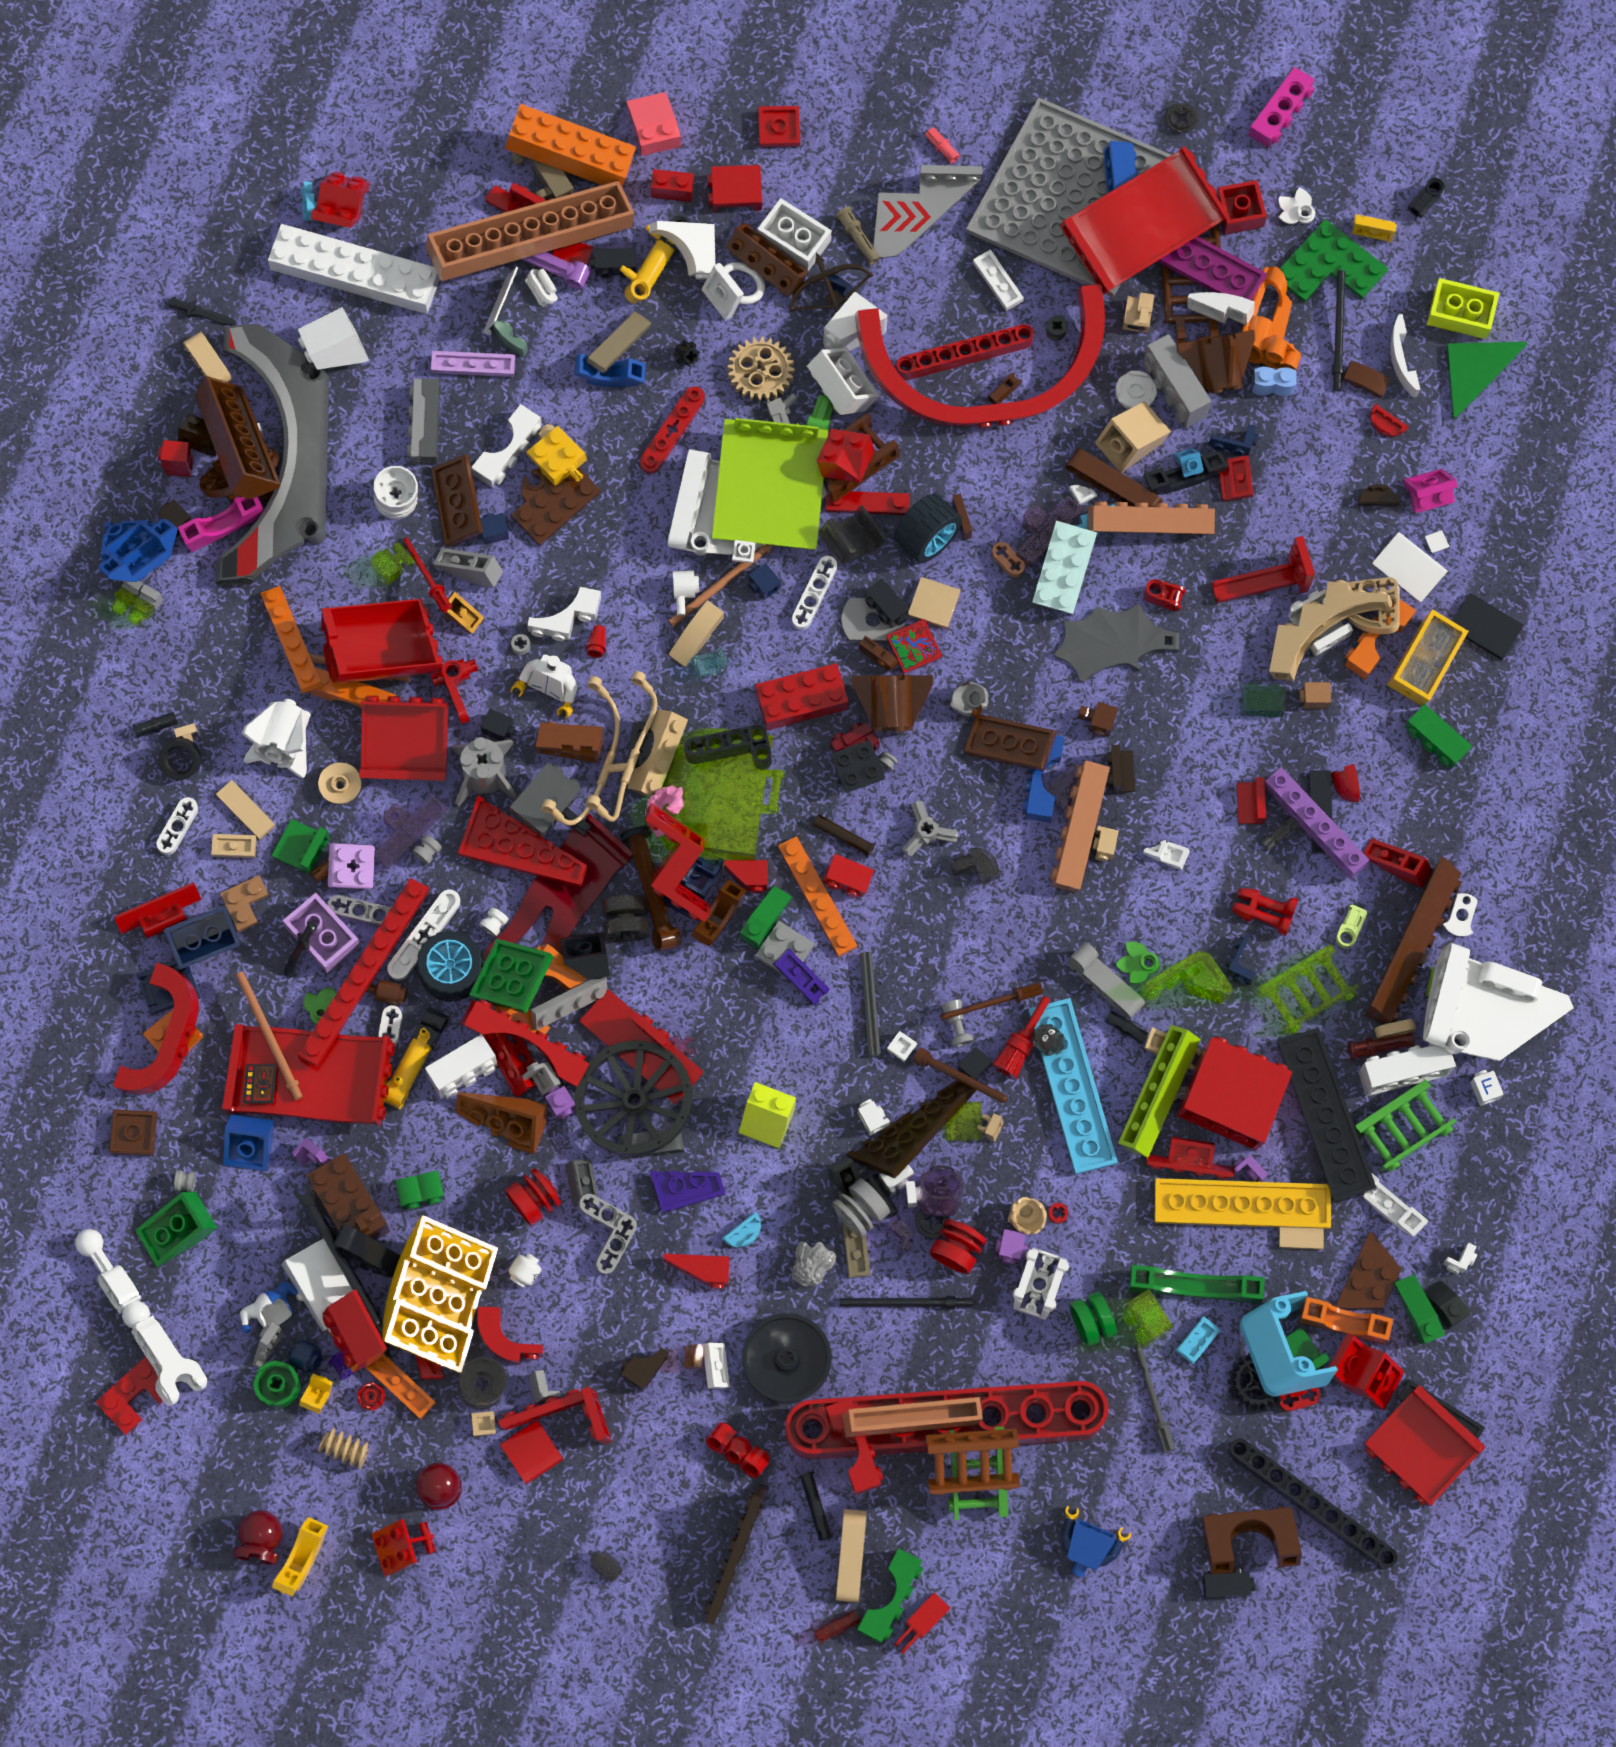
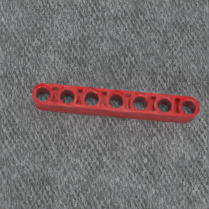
[896,324,1034,381]

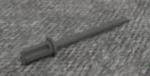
[1135,1343,1175,1453]

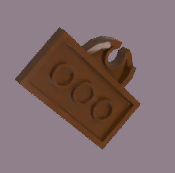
[511,467,601,546]

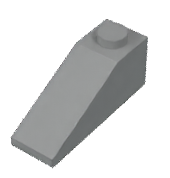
[433,548,503,588]

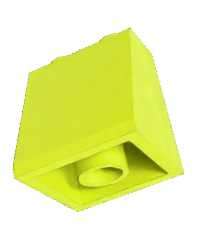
[739,1082,796,1149]

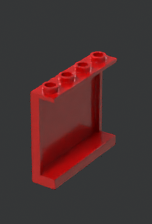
[359,695,448,781]
[1363,1385,1486,1506]

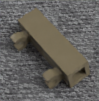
[512,152,574,201]

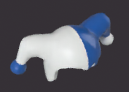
[240,1281,303,1334]

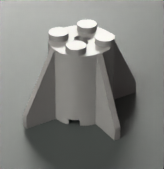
[451,737,518,807]

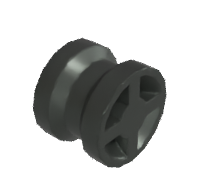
[1046,316,1068,341]

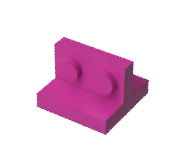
[1403,469,1457,513]

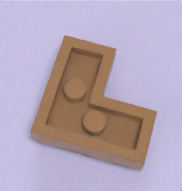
[220,875,269,933]

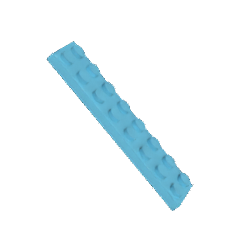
[1028,998,1118,1175]

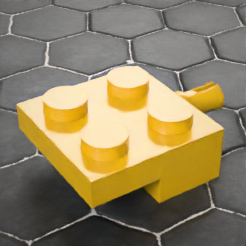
[527,426,587,487]

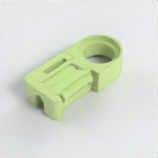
[1336,905,1367,948]

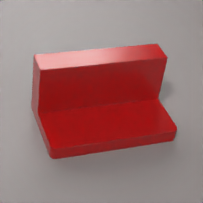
[1236,777,1266,824]

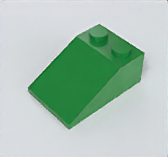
[135,1192,217,1267]

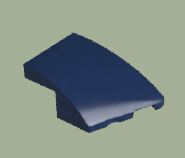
[663,857,724,919]

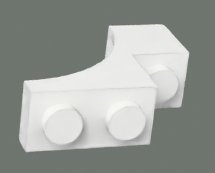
[528,587,601,641]

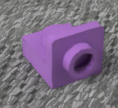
[292,1137,331,1166]
[1234,1155,1268,1182]

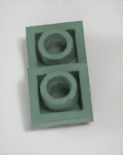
[493,320,528,358]

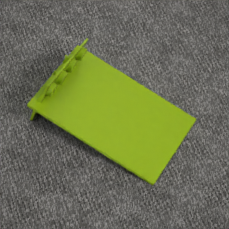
[712,418,828,550]

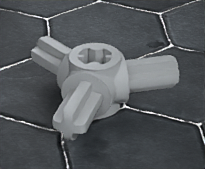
[902,801,958,857]

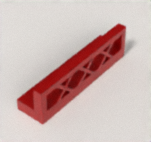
[483,1033,537,1098]

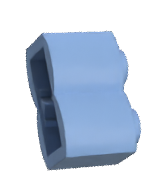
[1252,367,1296,396]

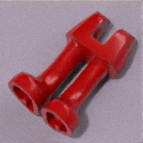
[1231,888,1299,937]

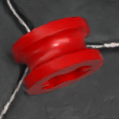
[1048,1203,1068,1224]

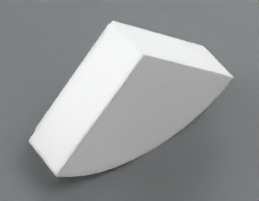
[1069,485,1097,506]

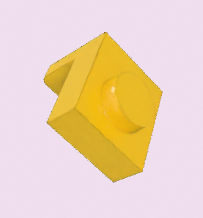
[299,1374,333,1414]

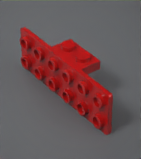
[580,989,704,1104]

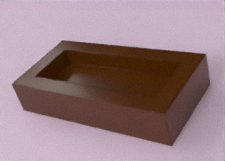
[952,493,973,540]

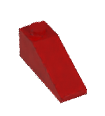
[1363,838,1433,888]
[663,1254,730,1290]

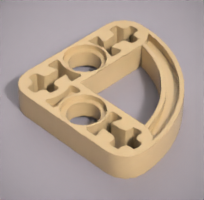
[1347,577,1400,634]

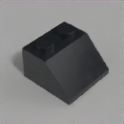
[560,932,610,979]

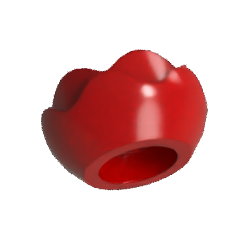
[357,1382,385,1411]

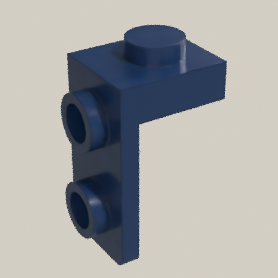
[1208,424,1258,456]
[1226,933,1256,986]

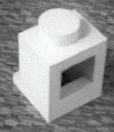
[858,1099,890,1136]
[879,1164,914,1197]

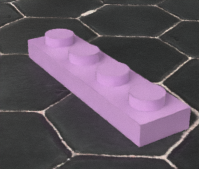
[431,351,515,377]

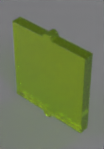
[946,1102,983,1142]

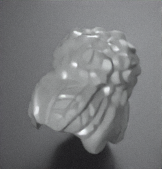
[791,1241,836,1287]

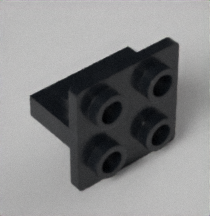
[831,740,885,793]

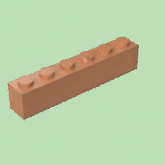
[1087,502,1215,534]
[1050,760,1110,892]
[842,1397,983,1437]

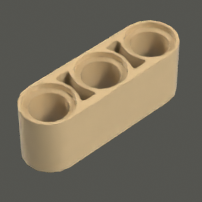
[183,332,232,382]

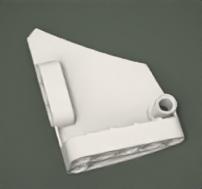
[668,449,828,556]
[1423,943,1574,1061]

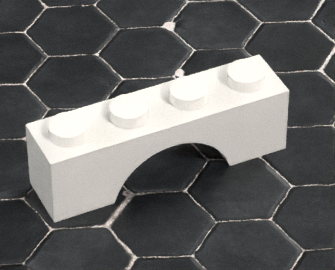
[471,404,542,488]

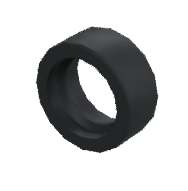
[158,738,202,780]

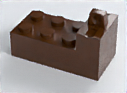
[306,1153,390,1241]

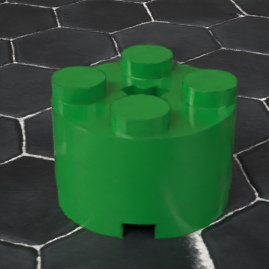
[253,1361,301,1409]

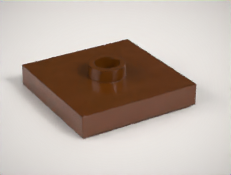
[109,1109,158,1156]

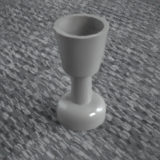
[941,1000,974,1048]

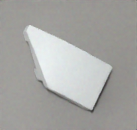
[1143,840,1190,870]

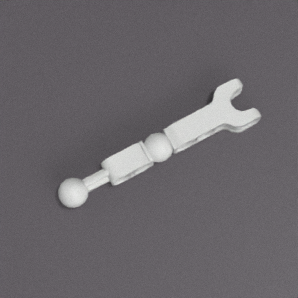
[75,1229,207,1406]

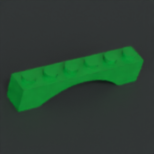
[1128,1265,1265,1304]

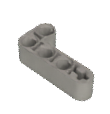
[1068,942,1145,1019]

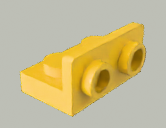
[1351,214,1397,242]

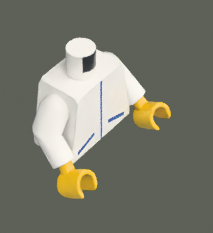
[510,655,578,719]

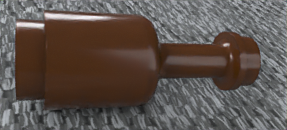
[366,980,408,1005]

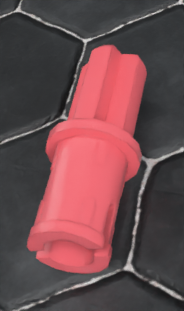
[925,128,960,164]

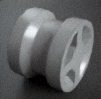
[174,1170,196,1192]

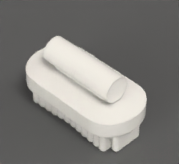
[525,269,558,307]

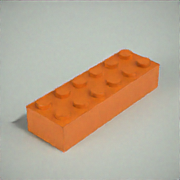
[504,104,636,186]

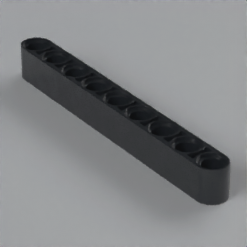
[1228,1438,1398,1570]

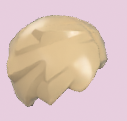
[1008,1197,1047,1235]

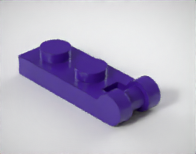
[773,948,830,1006]

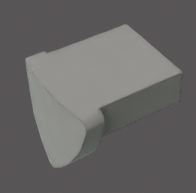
[528,1370,561,1403]

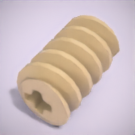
[318,1428,369,1470]

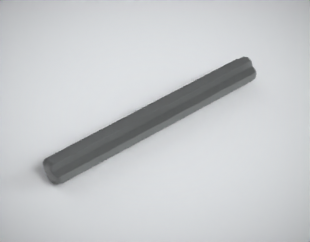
[860,952,880,1057]

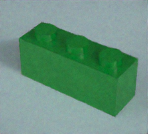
[1405,704,1472,769]

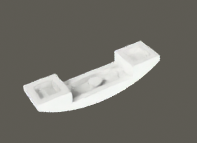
[1390,314,1420,398]
[1361,1174,1428,1237]

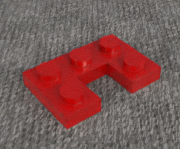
[96,1356,163,1435]

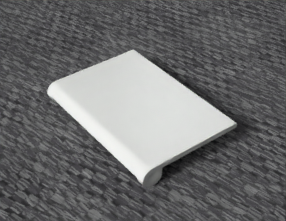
[483,267,518,335]
[1372,532,1448,602]

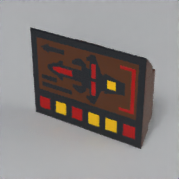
[243,1064,276,1104]

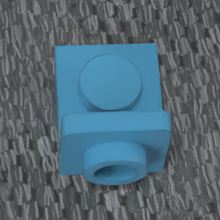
[1173,448,1203,477]

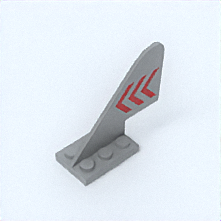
[873,165,982,258]

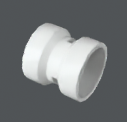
[479,907,509,937]

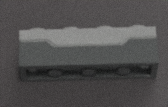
[407,379,440,464]

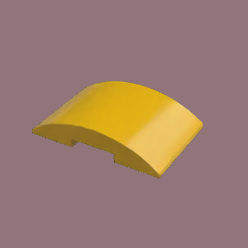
[382,1215,498,1373]

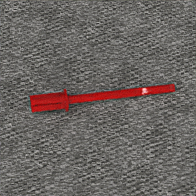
[403,537,452,613]

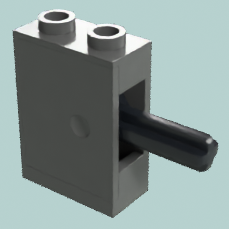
[509,762,591,838]

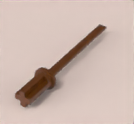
[940,982,1043,1020]

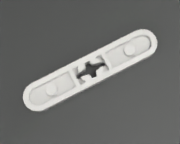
[388,890,460,981]

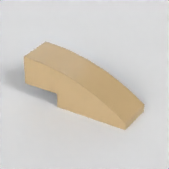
[669,600,724,667]

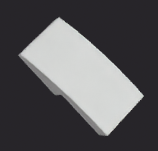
[732,540,756,564]

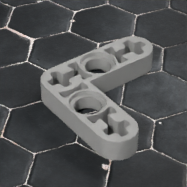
[578,1194,637,1275]

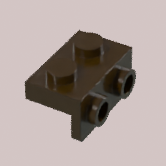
[177,414,217,457]
[1107,745,1135,793]

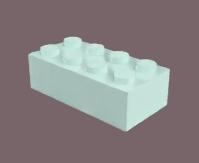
[1032,521,1097,615]

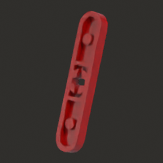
[640,386,705,474]

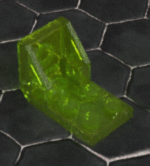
[1139,951,1234,1004]

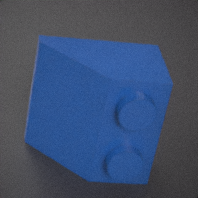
[223,1114,274,1171]

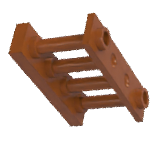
[926,1429,1020,1495]

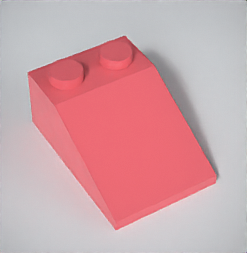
[626,92,681,156]

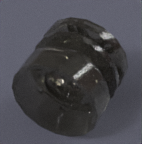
[457,1357,507,1410]

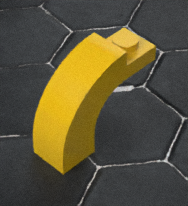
[272,1517,328,1596]

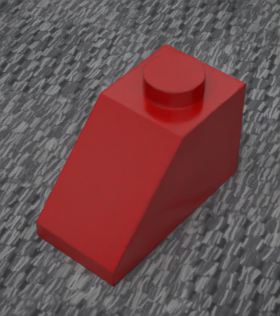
[724,860,767,894]

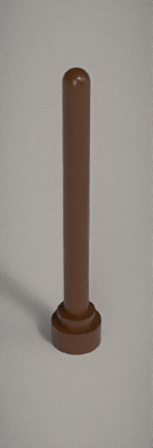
[913,1047,1007,1103]

